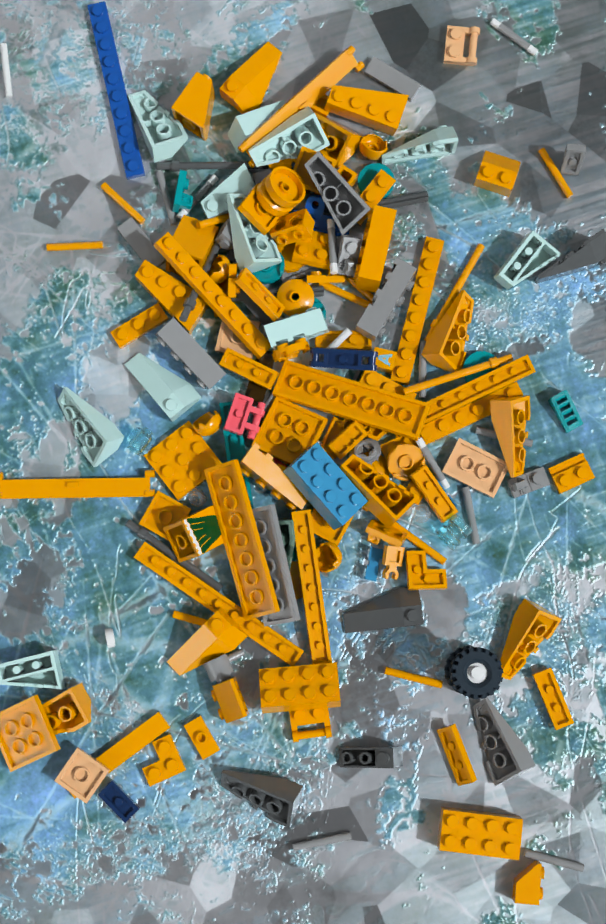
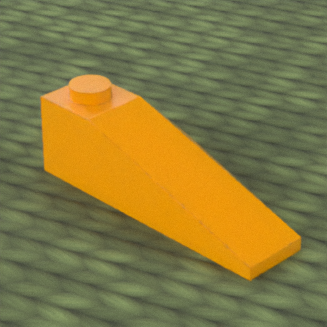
[421,290,474,373]
[167,608,248,676]

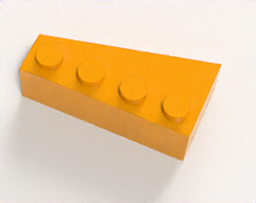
[324,85,409,136]

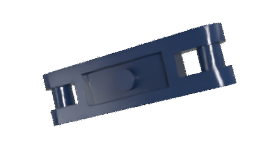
[309,347,378,371]

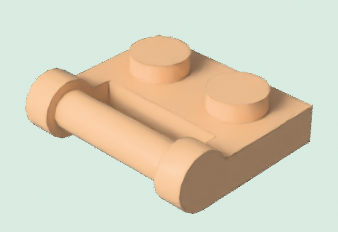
[443,25,480,66]

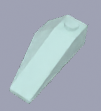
[248,106,330,167]
[125,353,202,422]
[58,387,124,467]

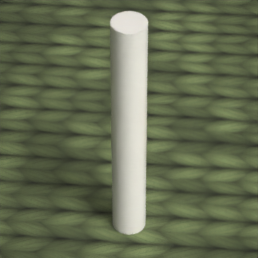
[0,43,13,98]
[308,327,353,369]

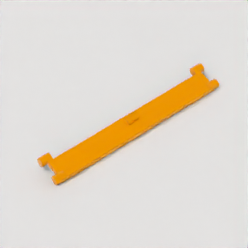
[238,46,365,168]
[0,470,156,499]

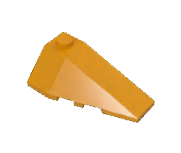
[219,42,282,114]
[313,110,362,169]
[489,395,530,478]
[500,599,562,680]
[42,683,91,735]

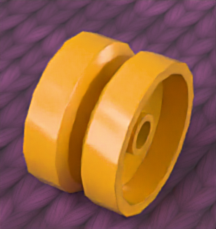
[256,166,306,217]

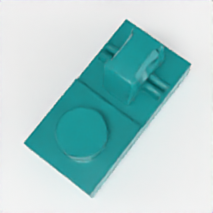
[172,170,193,213]

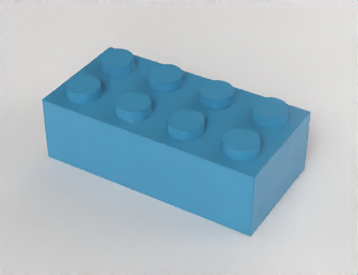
[283,442,368,530]

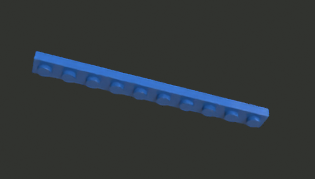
[87,1,146,180]

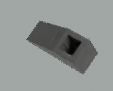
[339,746,403,768]

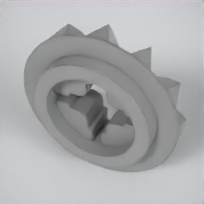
[351,438,381,465]

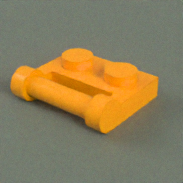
[289,708,332,743]

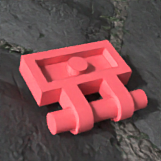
[223,393,266,440]

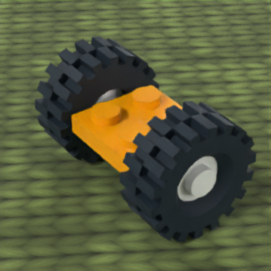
[444,646,503,699]

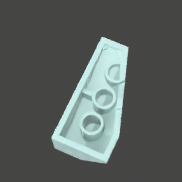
[127,90,188,163]
[381,125,458,165]
[227,194,282,273]

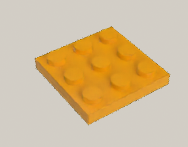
[251,396,328,465]
[144,421,222,501]
[0,694,61,772]

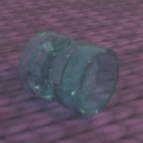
[436,514,473,550]

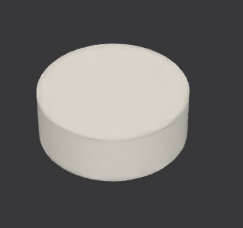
[105,628,116,648]

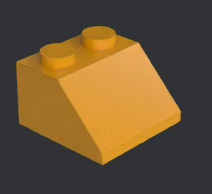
[474,150,521,197]
[211,677,249,723]

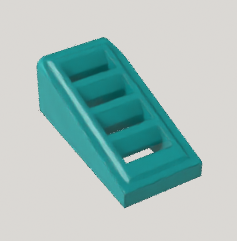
[548,390,583,433]

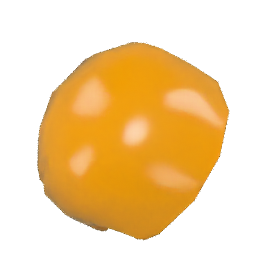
[359,134,388,160]
[208,254,230,284]
[192,411,222,436]
[316,542,342,573]

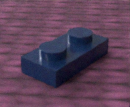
[98,780,140,823]

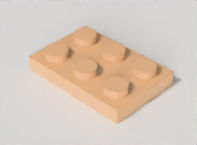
[442,438,508,498]

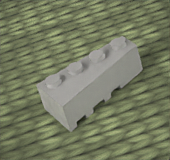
[304,151,371,235]
[355,257,417,342]
[155,317,226,389]

